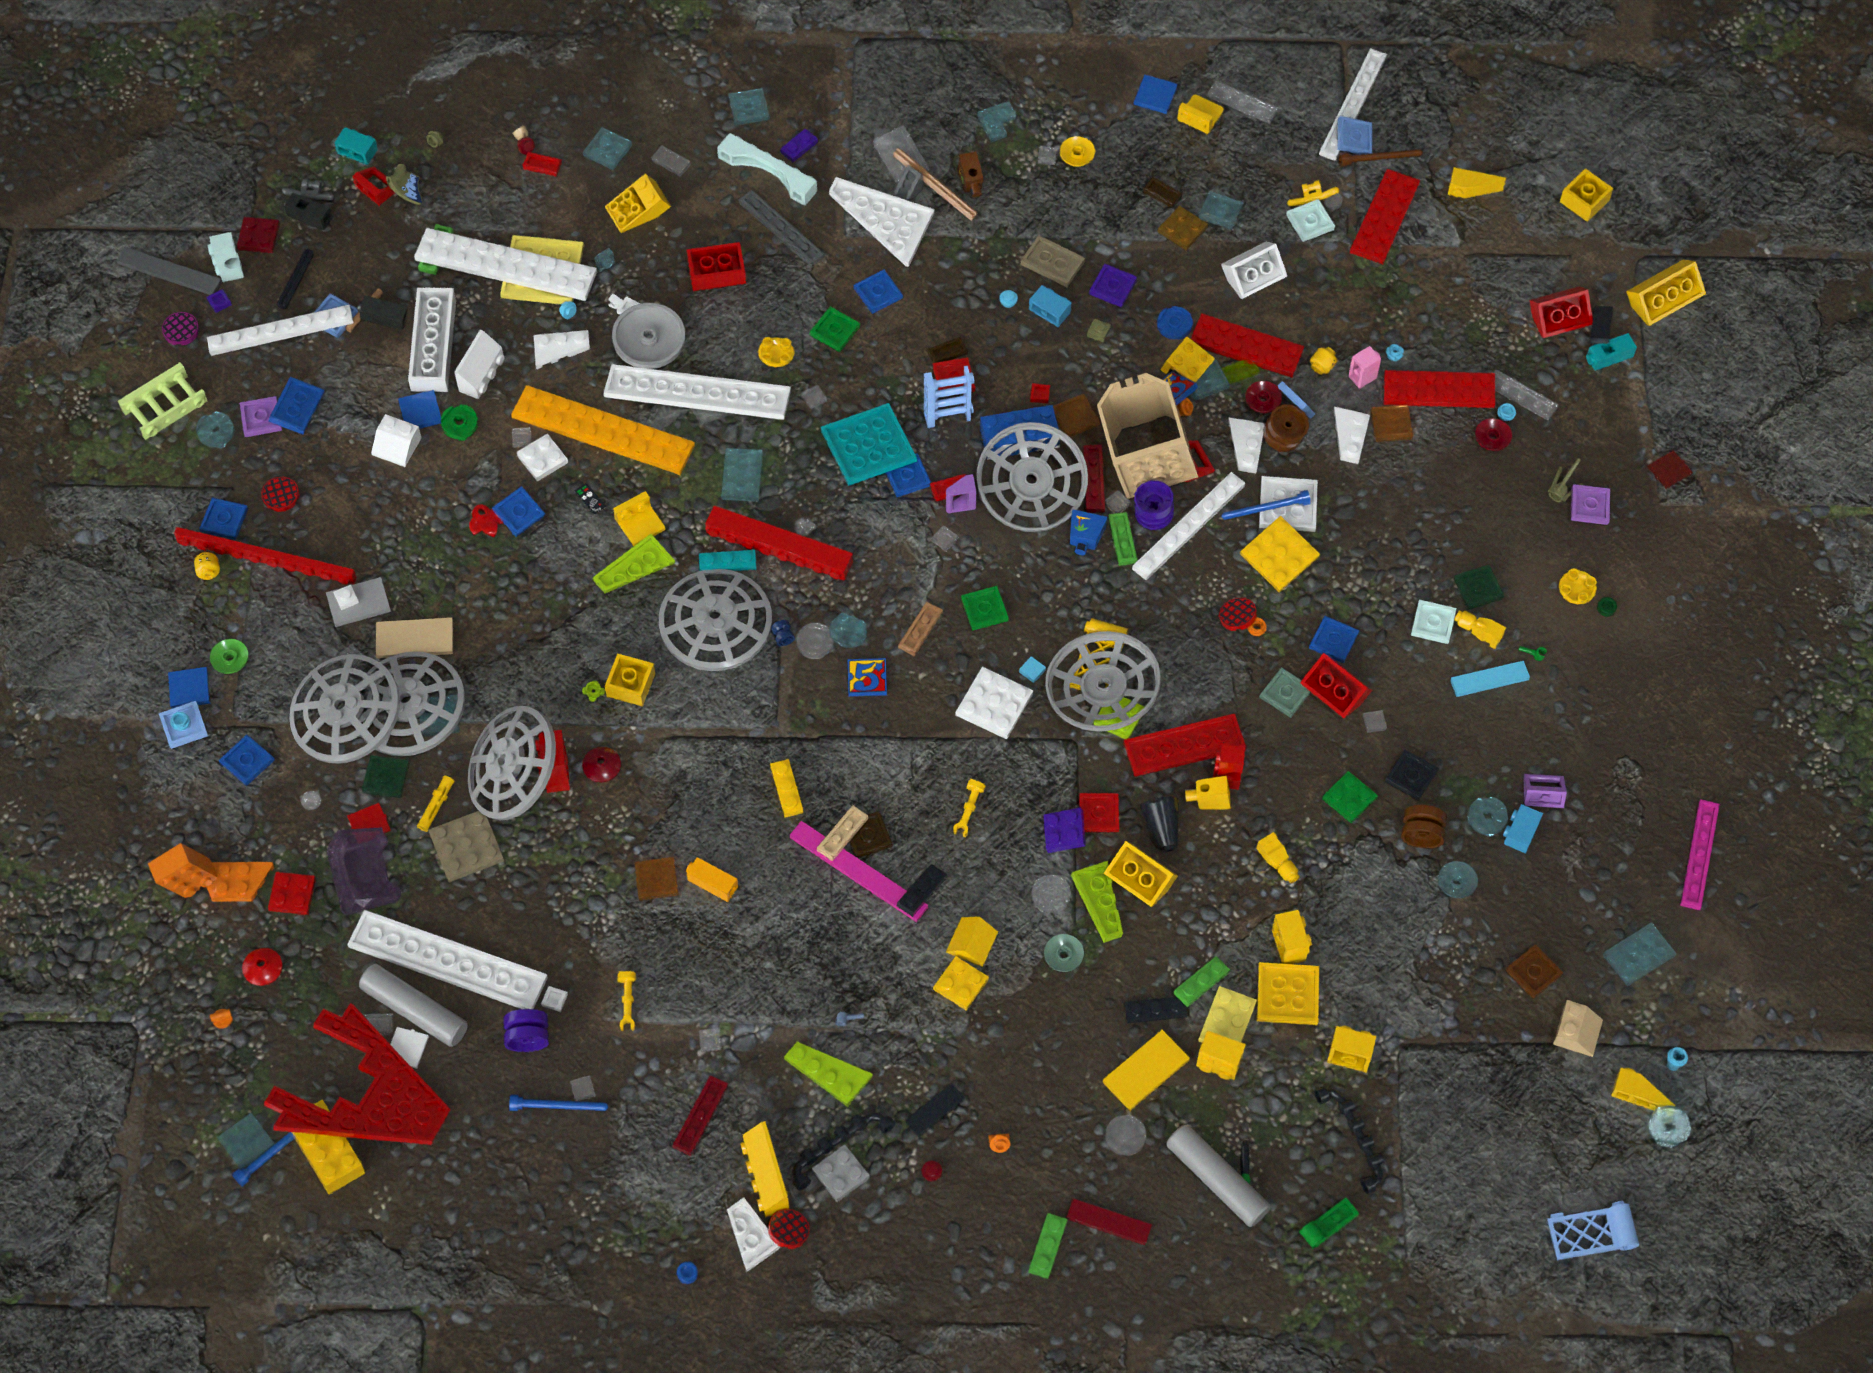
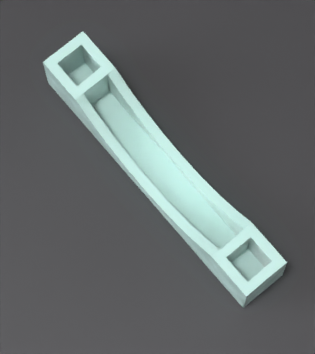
[717,133,817,206]

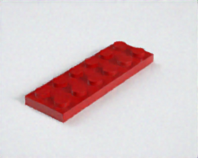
[1350,169,1420,264]
[1191,313,1305,378]
[1384,370,1495,408]
[1123,713,1246,777]

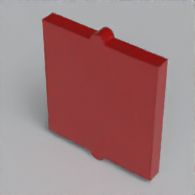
[347,803,391,844]

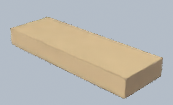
[817,805,869,861]

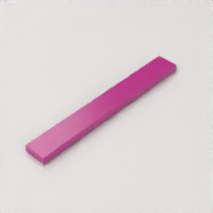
[790,821,928,923]

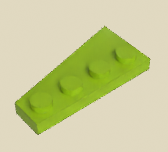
[593,534,675,593]
[1071,861,1123,943]
[784,1042,873,1107]

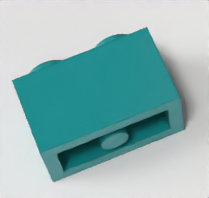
[334,127,378,165]

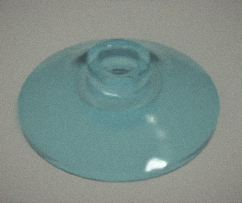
[1438,861,1478,898]

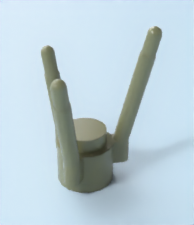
[1548,458,1583,502]

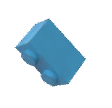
[1029,285,1071,327]
[1503,804,1543,854]

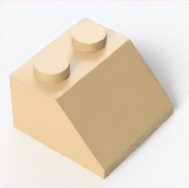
[1553,1000,1603,1057]

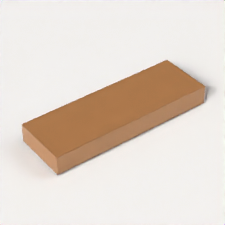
[898,601,943,656]

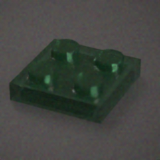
[1454,565,1504,610]
[362,755,409,798]

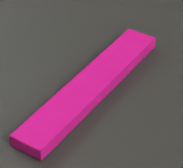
[1680,799,1720,910]

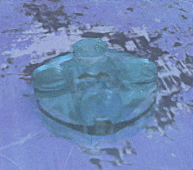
[196,412,234,448]
[1468,797,1508,837]
[1648,1105,1691,1147]

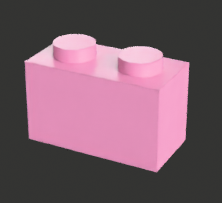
[1348,346,1381,389]

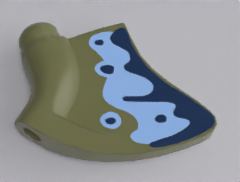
[386,164,422,205]

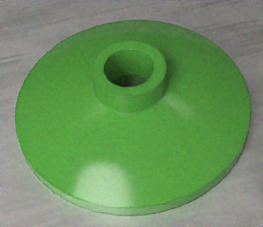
[210,639,249,674]

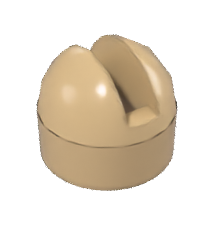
[513,126,528,140]

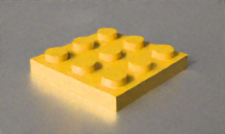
[1240,516,1320,593]
[1257,962,1319,1025]

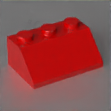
[1530,286,1593,338]
[1300,653,1372,719]

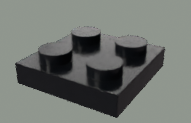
[1385,750,1439,801]

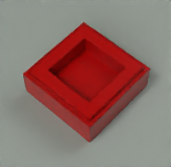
[1030,383,1050,404]

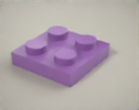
[240,396,282,437]
[1571,484,1610,525]

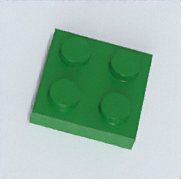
[810,307,860,352]
[961,586,1008,631]
[1322,771,1378,824]

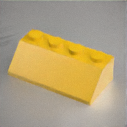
[1626,260,1706,326]
[740,1121,789,1217]

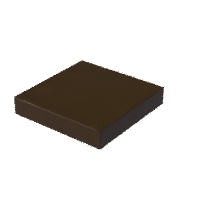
[849,811,893,858]

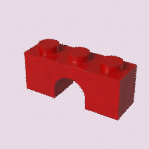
[1213,744,1245,790]

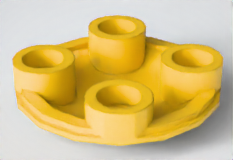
[758,337,794,367]
[1559,568,1597,605]

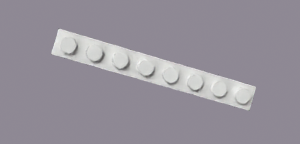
[1319,48,1387,161]
[207,305,354,356]
[1132,472,1245,580]

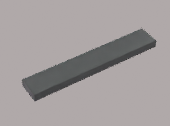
[739,190,824,267]
[116,247,222,295]

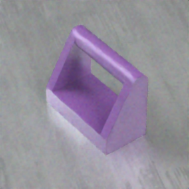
[946,474,976,513]
[1524,774,1567,808]

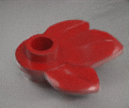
[469,504,504,537]

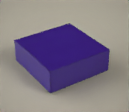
[206,289,232,313]

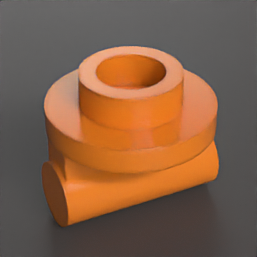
[1177,398,1193,416]
[210,1009,233,1029]
[988,1133,1010,1153]

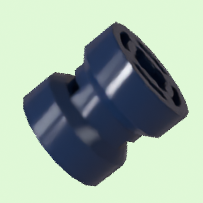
[771,620,795,646]

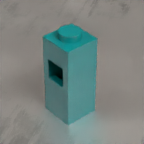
[1586,333,1637,371]

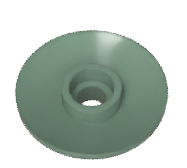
[1044,934,1084,972]

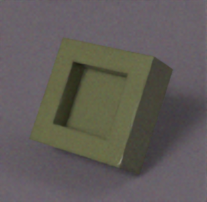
[1087,319,1111,343]

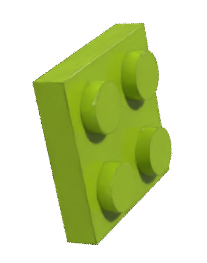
[1094,697,1144,739]

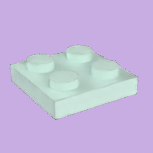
[1286,199,1335,242]
[1411,600,1456,644]

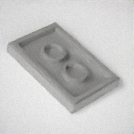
[326,577,391,627]

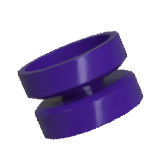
[503,1009,549,1052]

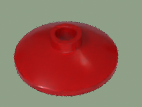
[242,948,283,986]

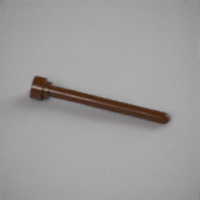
[1339,149,1423,167]

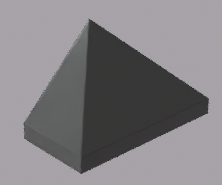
[892,165,923,202]

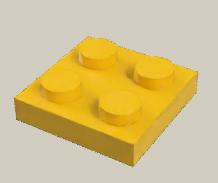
[933,956,989,1011]

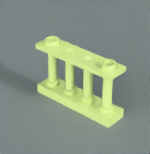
[118,363,207,440]

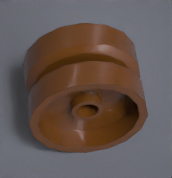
[1263,404,1309,452]
[1401,805,1447,849]

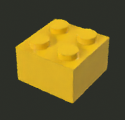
[1560,168,1613,222]
[605,653,655,707]
[1272,910,1312,964]
[1327,1026,1376,1073]
[1196,1030,1246,1080]

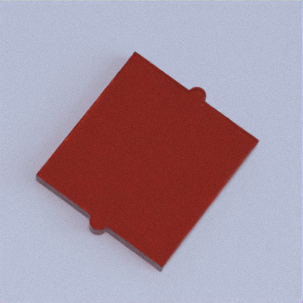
[1647,450,1692,489]

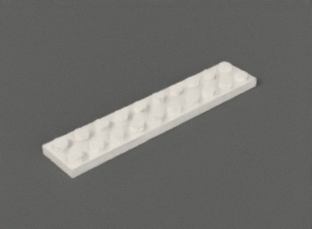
[415,228,597,301]
[604,364,791,420]
[348,910,548,1009]

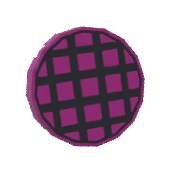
[162,312,199,345]

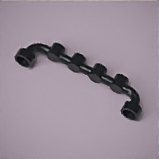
[1314,1086,1384,1194]
[793,1113,896,1191]

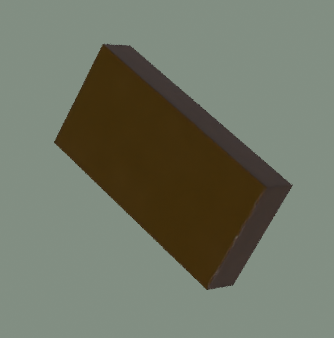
[1143,177,1182,208]
[927,337,968,363]

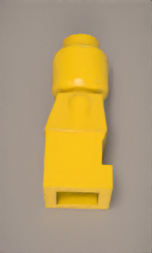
[1454,610,1506,649]
[1256,832,1300,884]

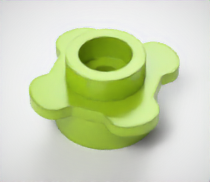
[582,681,605,702]

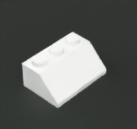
[1221,241,1287,299]
[455,330,504,399]

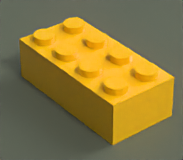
[292,1100,365,1195]

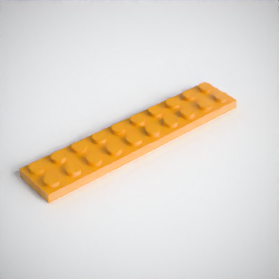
[511,385,695,475]

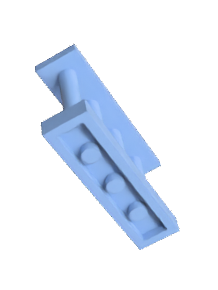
[924,366,974,428]

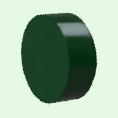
[1597,597,1617,617]

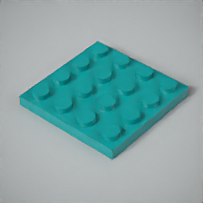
[821,403,917,486]

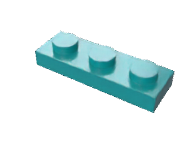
[699,550,756,571]

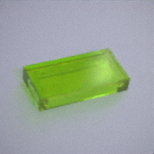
[1219,360,1260,386]

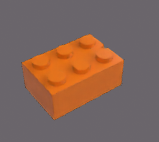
[148,843,218,898]

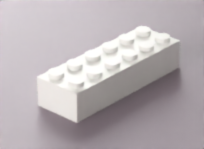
[408,288,456,392]

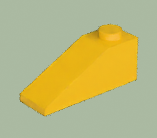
[1448,167,1506,198]
[1611,1068,1675,1116]

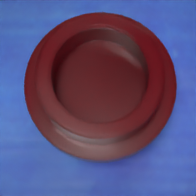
[517,137,535,155]
[922,1161,942,1181]

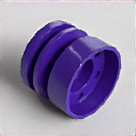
[1134,480,1174,530]

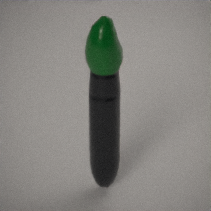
[1241,1140,1250,1184]

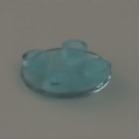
[829,613,867,648]

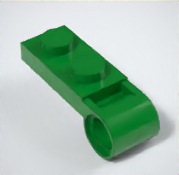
[1299,1198,1359,1249]

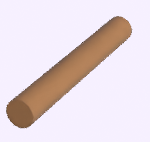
[345,289,383,332]

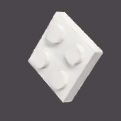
[516,434,568,481]

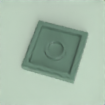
[1259,667,1311,718]

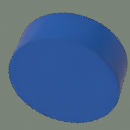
[677,1262,698,1284]

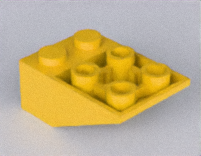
[605,174,671,233]

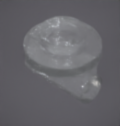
[794,517,816,536]
[299,790,321,810]

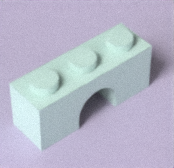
[208,232,244,282]

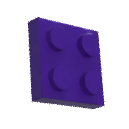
[1089,264,1137,308]
[1044,807,1086,853]

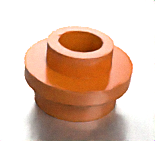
[1248,618,1267,636]

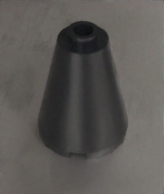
[1140,796,1179,852]

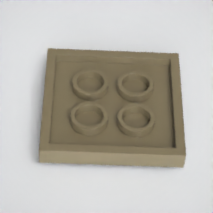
[428,811,504,883]

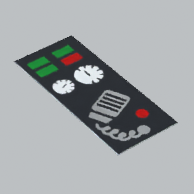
[574,483,607,515]

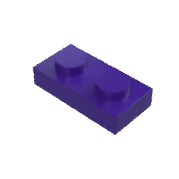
[780,129,818,163]

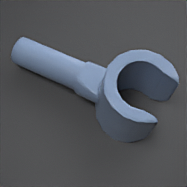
[836,1012,864,1026]

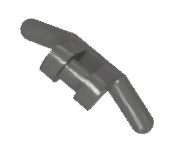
[282,178,334,201]

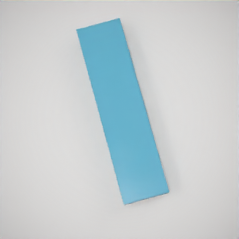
[1450,661,1530,697]

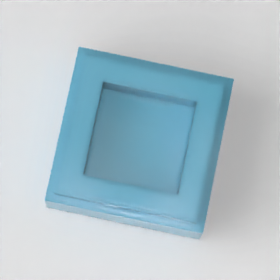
[1019,656,1046,683]

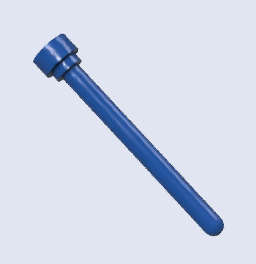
[1222,490,1311,520]
[509,1094,608,1111]
[232,1132,295,1187]

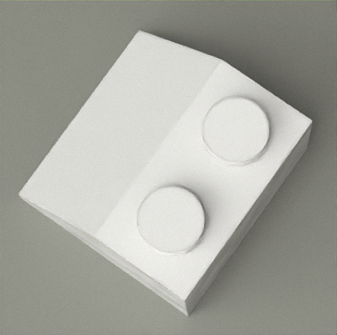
[372,414,421,467]

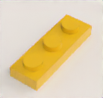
[770,759,803,818]

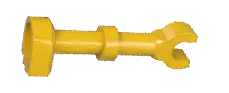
[953,779,986,837]
[618,971,636,1031]

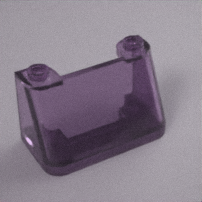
[327,827,401,915]

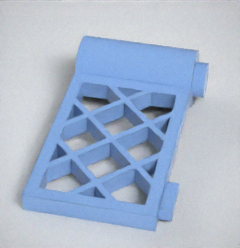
[1547,1201,1639,1260]

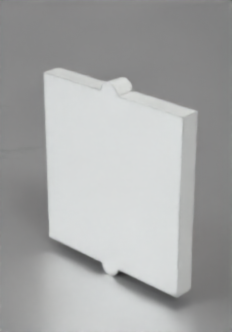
[390,1027,429,1069]

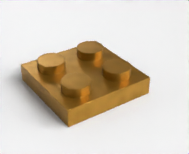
[1158,205,1208,250]

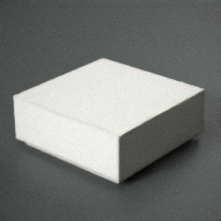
[541,986,568,1012]

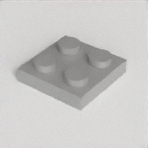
[812,1145,870,1202]

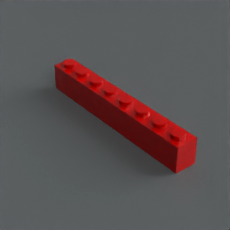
[705,505,853,581]

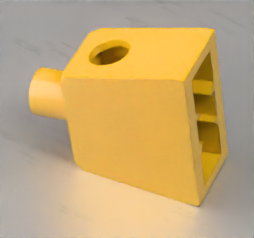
[1185,776,1231,810]

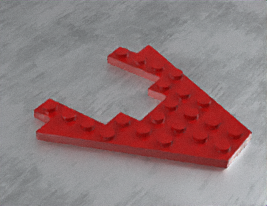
[264,1003,451,1145]

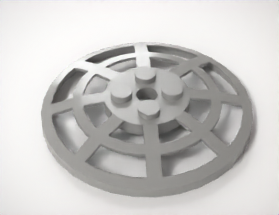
[976,422,1088,532]
[659,569,772,671]
[1045,631,1161,731]
[355,652,465,756]
[289,654,400,764]
[468,706,556,820]

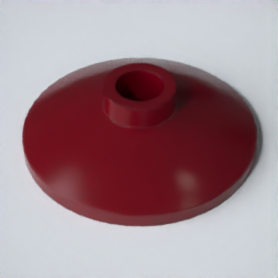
[1245,381,1282,413]
[1475,418,1512,451]
[582,747,621,783]

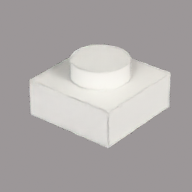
[333,585,359,610]

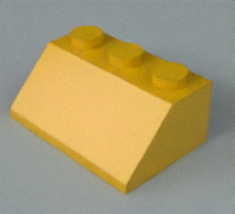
[1104,841,1178,907]

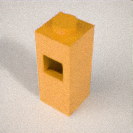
[686,857,738,902]

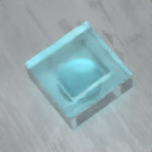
[595,248,615,272]

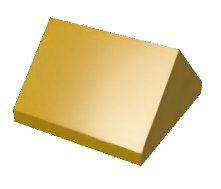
[946,917,998,967]

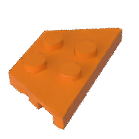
[207,862,274,902]

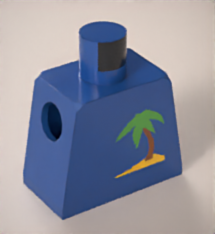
[1070,509,1107,555]

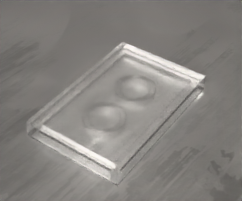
[872,125,930,184]

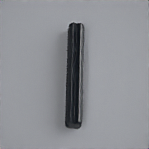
[277,249,314,310]

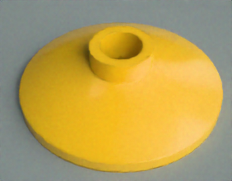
[1060,136,1095,166]

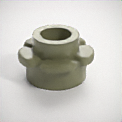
[426,131,443,147]

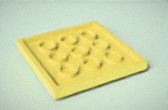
[500,235,584,304]

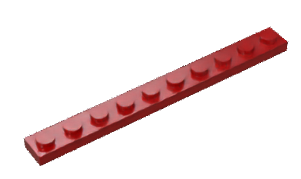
[174,527,357,585]

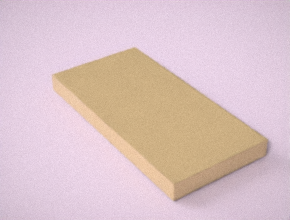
[376,618,453,659]

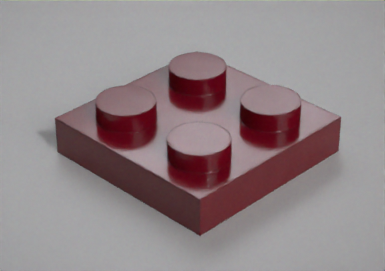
[237,217,280,253]

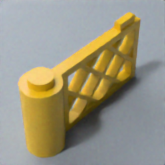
[1070,618,1128,690]

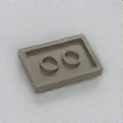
[1021,235,1085,287]

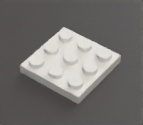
[1259,476,1318,532]
[956,667,1033,739]

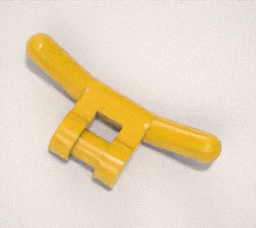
[1287,180,1339,206]

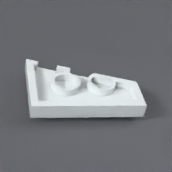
[534,330,590,370]
[1333,407,1370,464]
[1228,417,1265,474]
[727,1198,781,1272]

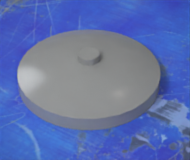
[612,303,685,369]

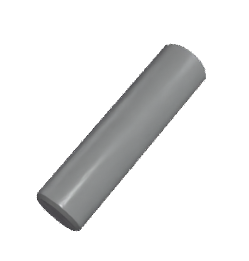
[359,964,468,1047]
[1167,1124,1270,1227]

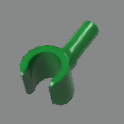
[1519,646,1547,661]

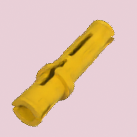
[417,776,455,832]

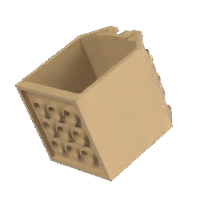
[1097,373,1198,499]

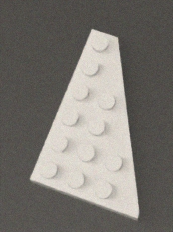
[829,177,934,267]

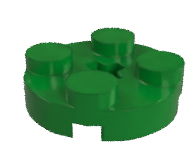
[441,405,479,441]

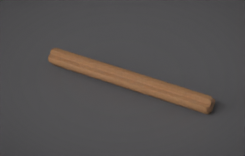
[893,148,977,220]

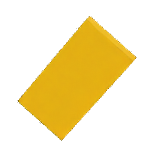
[1102,1030,1190,1111]

